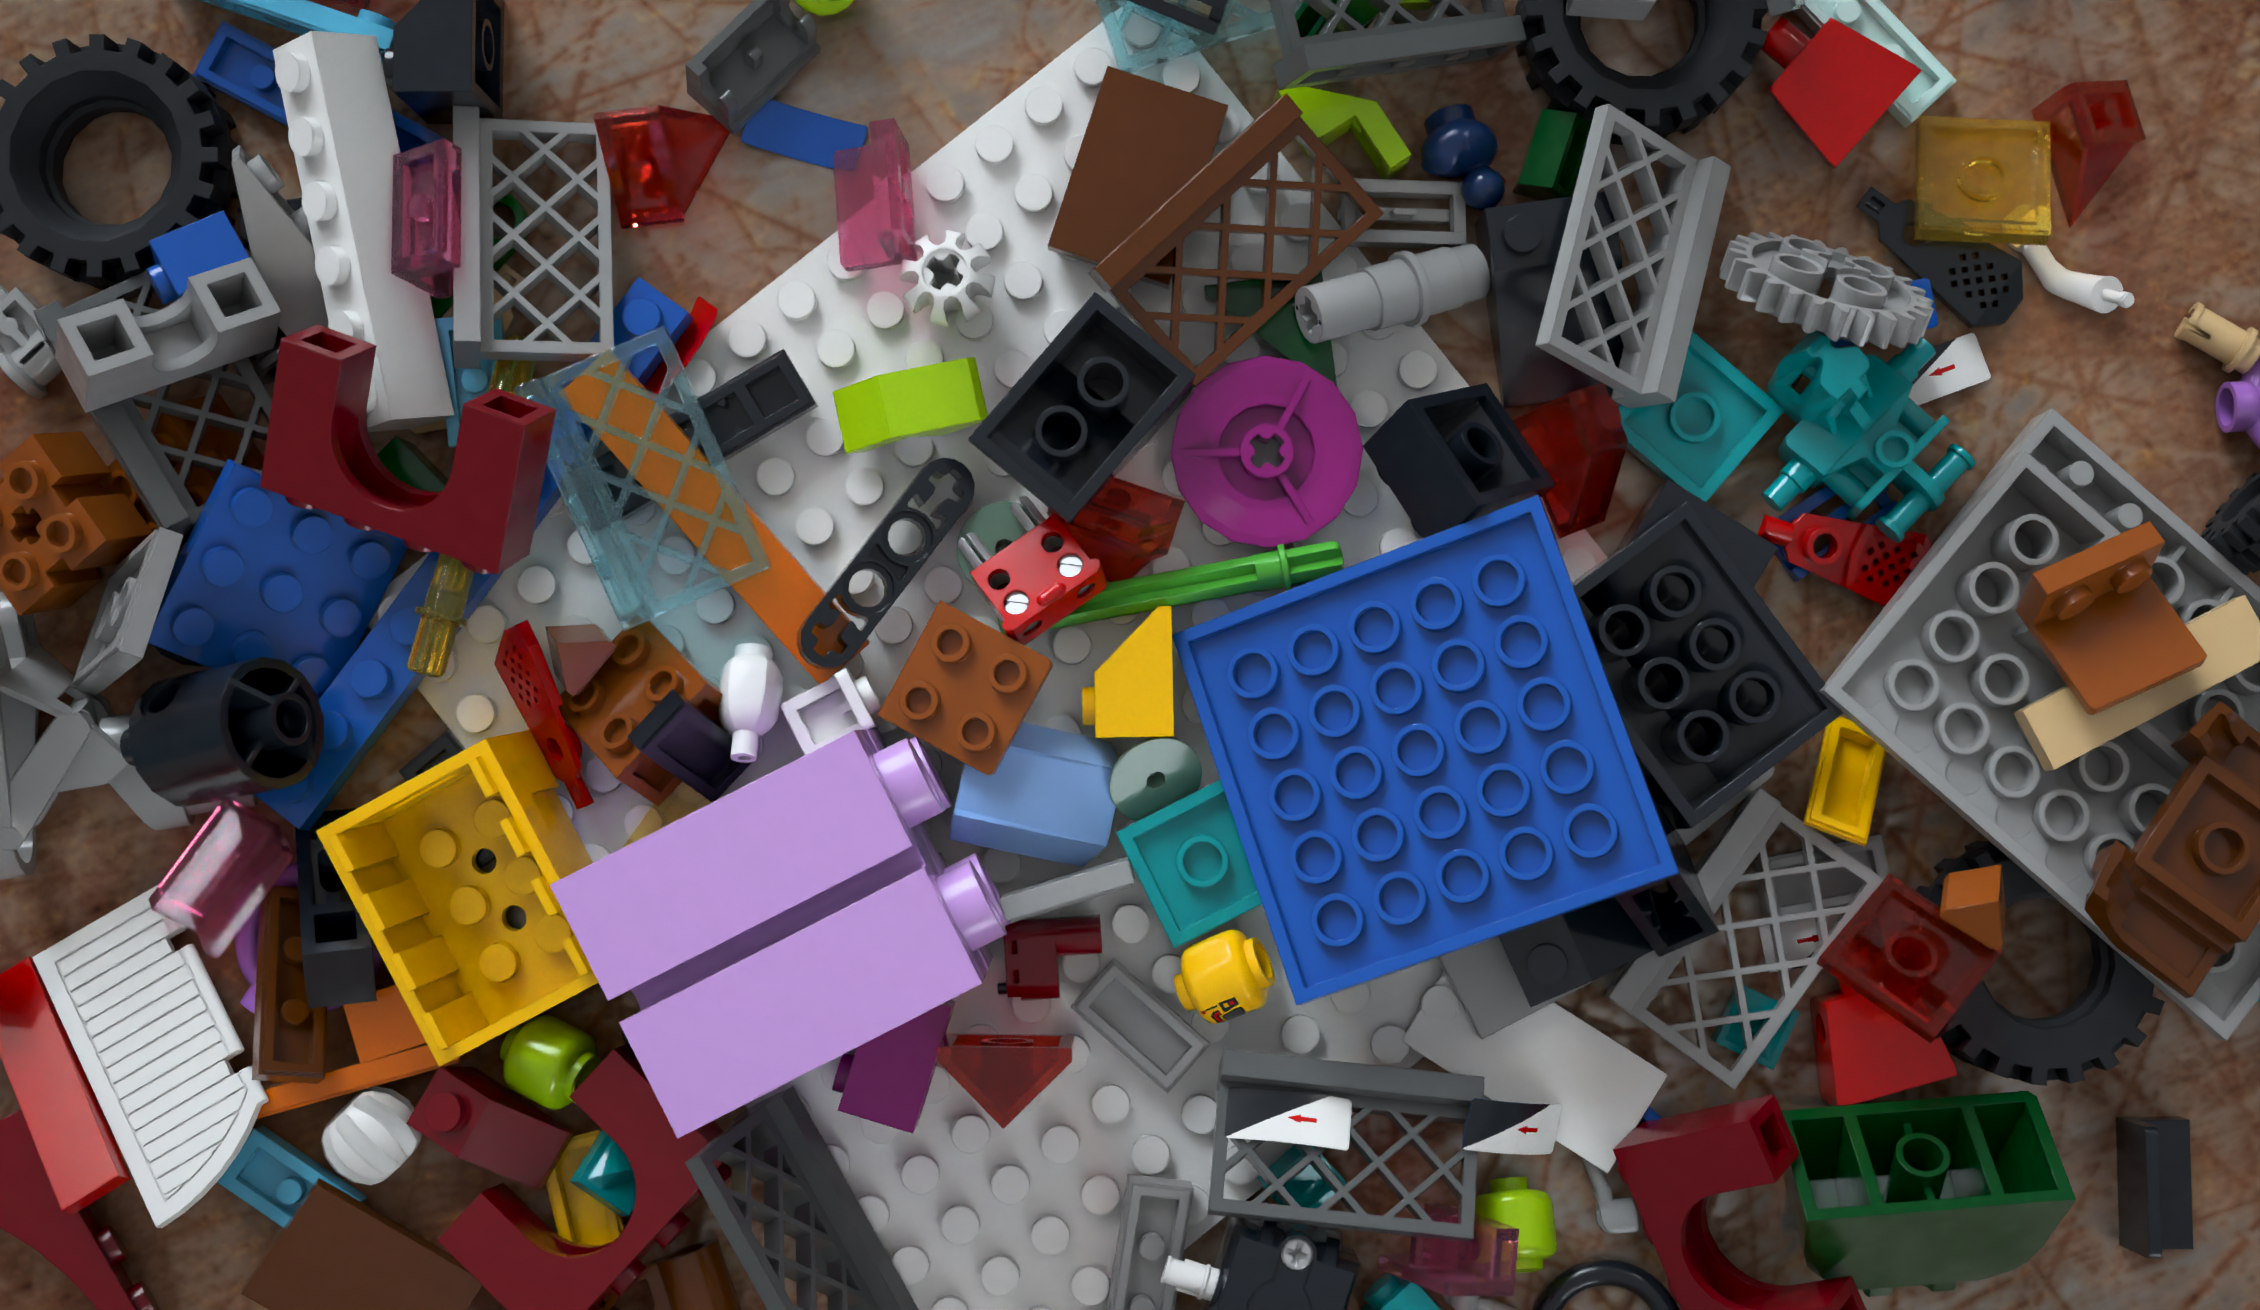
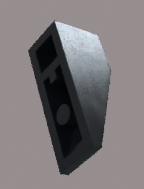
[295,808,377,1009]

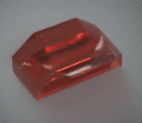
[1047,477,1185,582]

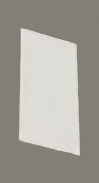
[1401,971,1668,1173]

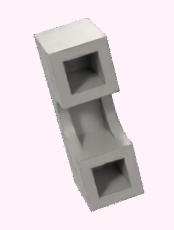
[55,257,281,413]

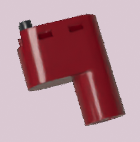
[997,915,1102,1001]

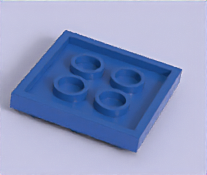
[148,459,408,700]

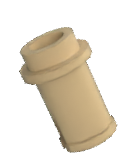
[2174,302,2260,374]

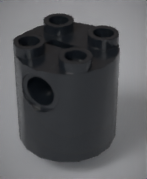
[120,657,324,807]

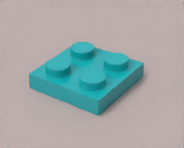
[1601,331,1785,502]
[1116,779,1262,948]

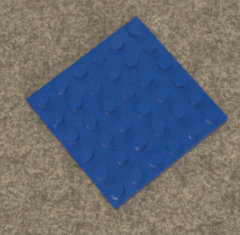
[1172,495,1680,1005]

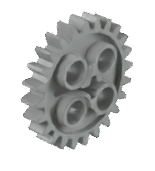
[1719,232,1934,349]

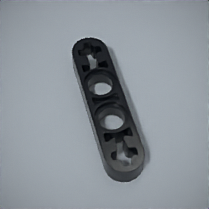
[797,458,975,669]

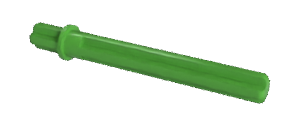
[998,541,1344,635]

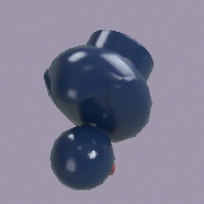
[1421,104,1506,211]

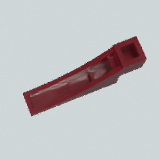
[0,1109,160,1310]

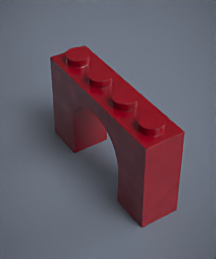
[260,324,557,574]
[437,1044,732,1310]
[1613,1094,1866,1310]

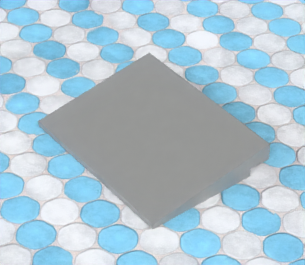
[1819,408,2260,1041]

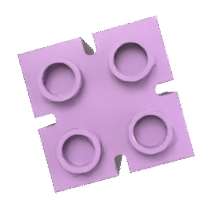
[550,728,1010,1139]

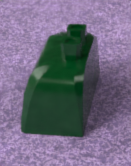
[1782,1091,2076,1297]

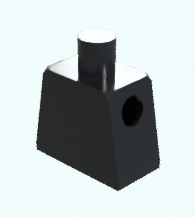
[1615,799,1720,957]

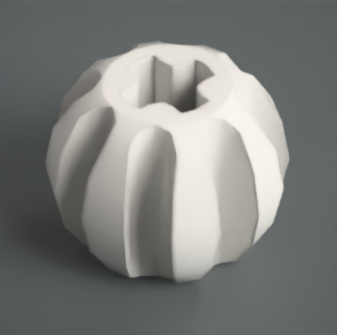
[899,230,996,326]
[321,1086,422,1185]

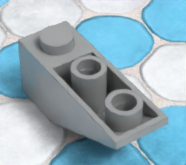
[231,145,329,336]

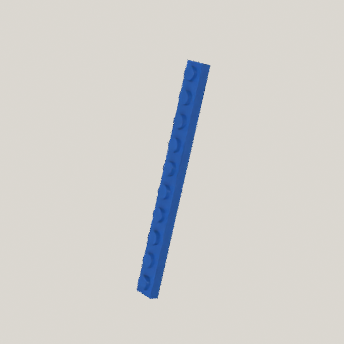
[254,277,694,831]

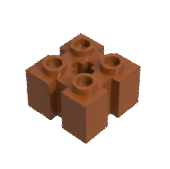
[0,431,152,616]

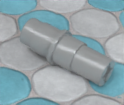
[1295,243,1490,344]

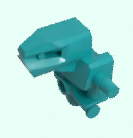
[1762,330,1976,543]

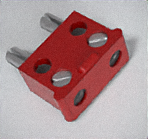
[957,496,1107,645]

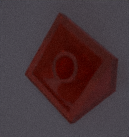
[1816,873,2003,1043]
[937,1033,1074,1129]

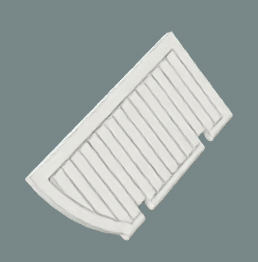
[32,883,269,1229]

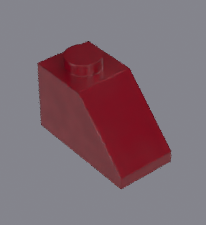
[406,1066,574,1189]

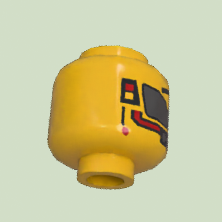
[1174,930,1275,1024]

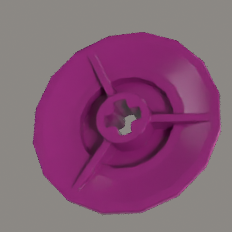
[1170,356,1363,548]

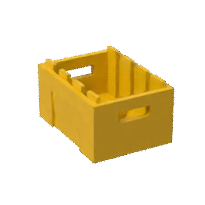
[316,730,599,1067]

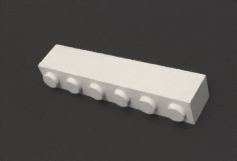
[273,31,454,432]

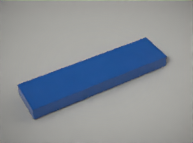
[193,21,449,197]

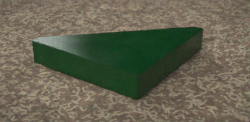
[1204,271,1337,386]

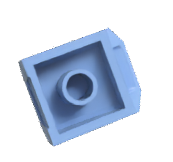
[949,722,1118,867]

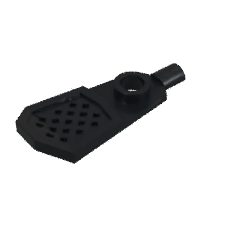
[1856,186,2023,328]

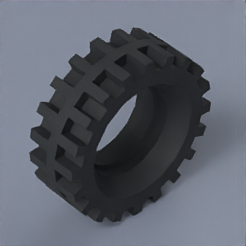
[1514,0,1769,145]
[0,34,244,290]
[1898,841,2165,1086]

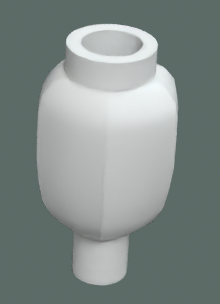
[718,643,783,763]

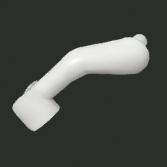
[2000,207,2135,313]

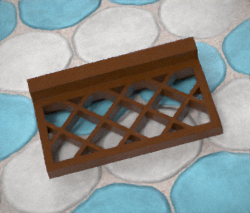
[1088,93,1384,387]

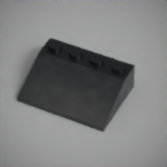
[1572,501,1843,829]

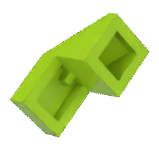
[1275,86,1412,179]
[832,357,988,454]

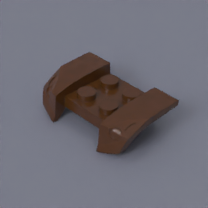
[2085,701,2260,998]

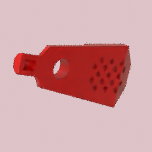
[1758,513,1933,607]
[494,620,594,809]

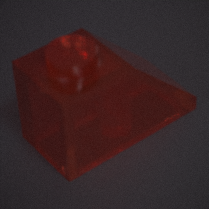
[1512,383,1628,539]

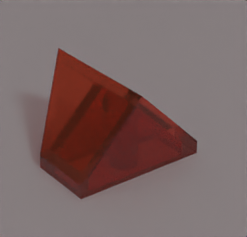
[2031,80,2146,228]
[594,105,730,229]

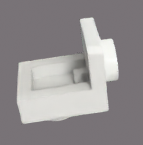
[780,668,882,755]

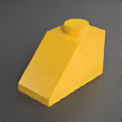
[1082,606,1174,739]

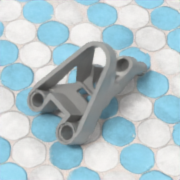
[0,592,258,880]

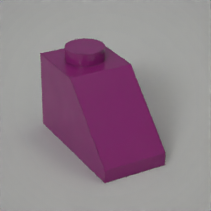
[832,1000,956,1134]

